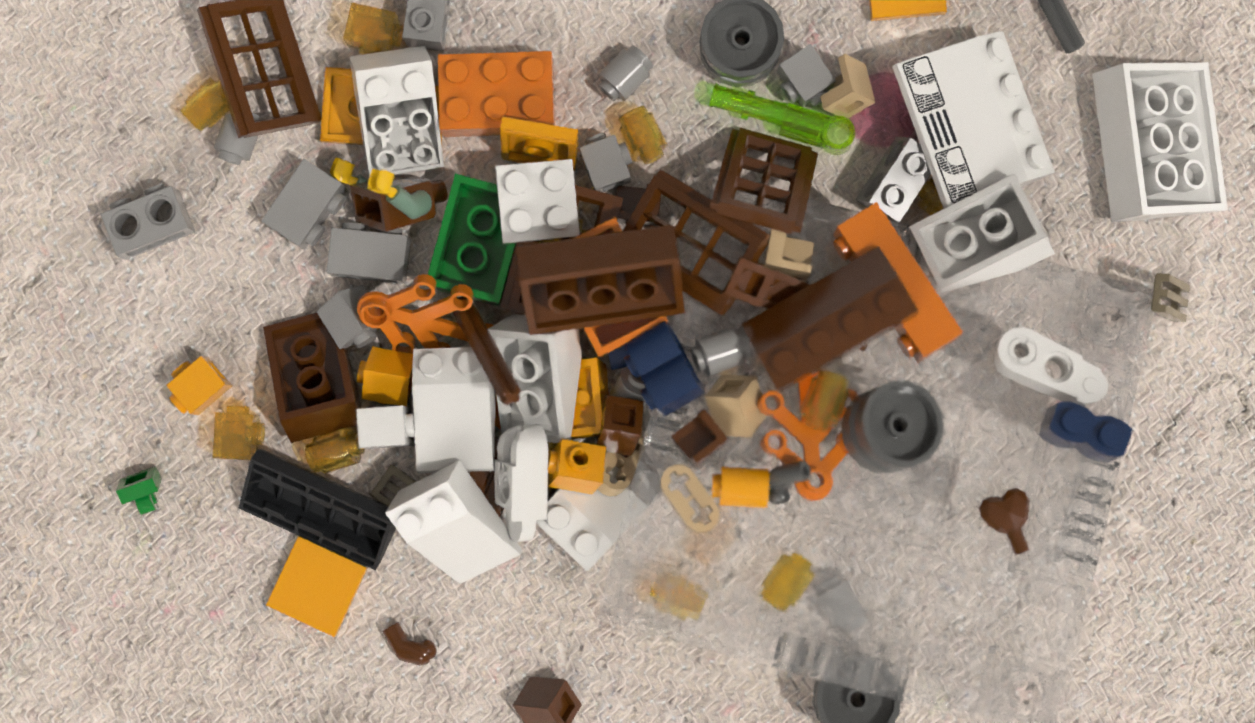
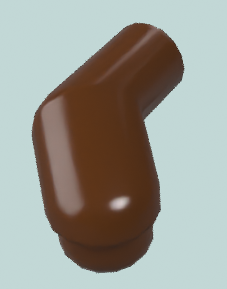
[382,622,437,666]

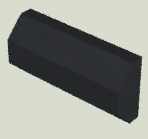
[239,449,396,571]

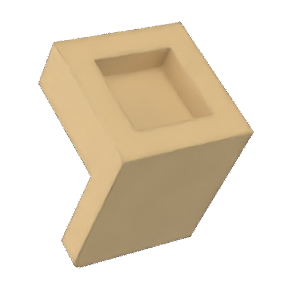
[820,54,875,120]
[763,229,814,281]
[705,374,767,438]

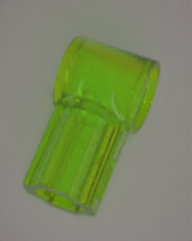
[779,103,855,155]

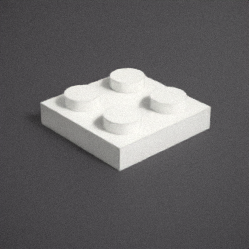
[495,159,580,244]

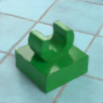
[116,466,162,515]

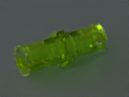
[709,83,787,127]

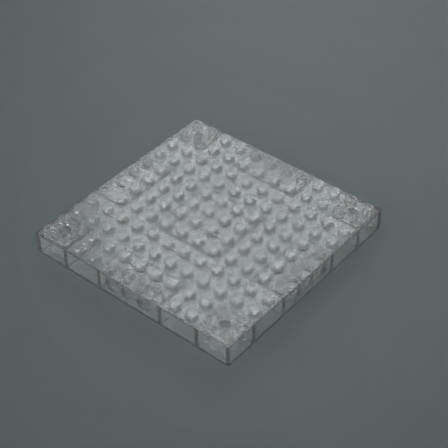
[596,174,1154,723]

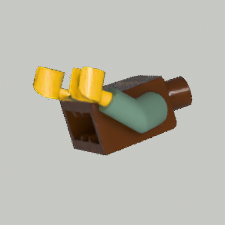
[330,157,448,232]

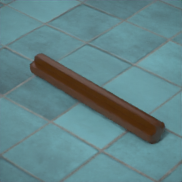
[453,296,521,405]

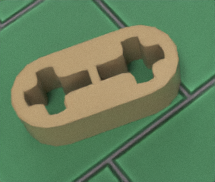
[598,435,645,497]
[660,465,719,534]

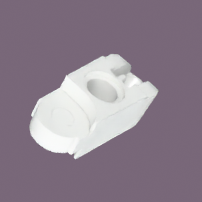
[994,327,1108,406]
[494,424,548,542]

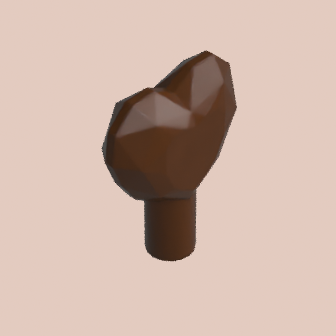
[979,487,1030,555]

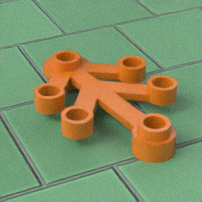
[357,274,494,354]
[758,371,858,501]

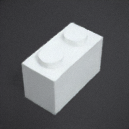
[356,406,415,449]

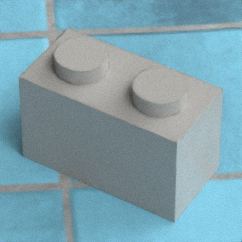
[261,159,347,250]
[326,222,411,284]

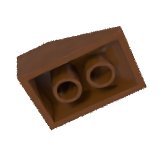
[263,313,362,443]

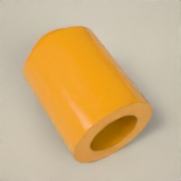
[711,466,769,508]

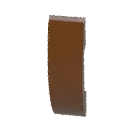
[723,256,868,352]

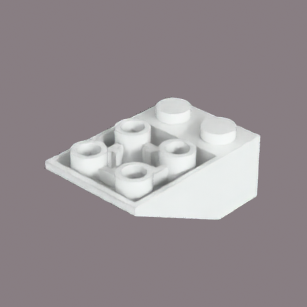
[350,46,444,178]

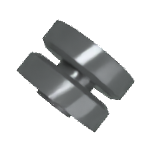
[699,0,784,87]
[842,381,944,473]
[812,657,901,723]

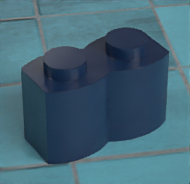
[624,321,706,416]
[1039,401,1133,462]

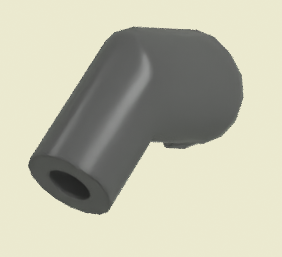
[768,461,811,504]

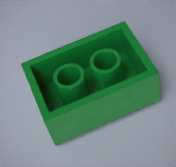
[428,174,517,307]

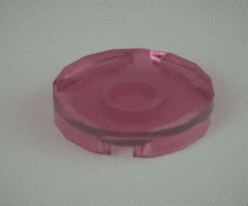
[847,72,915,148]

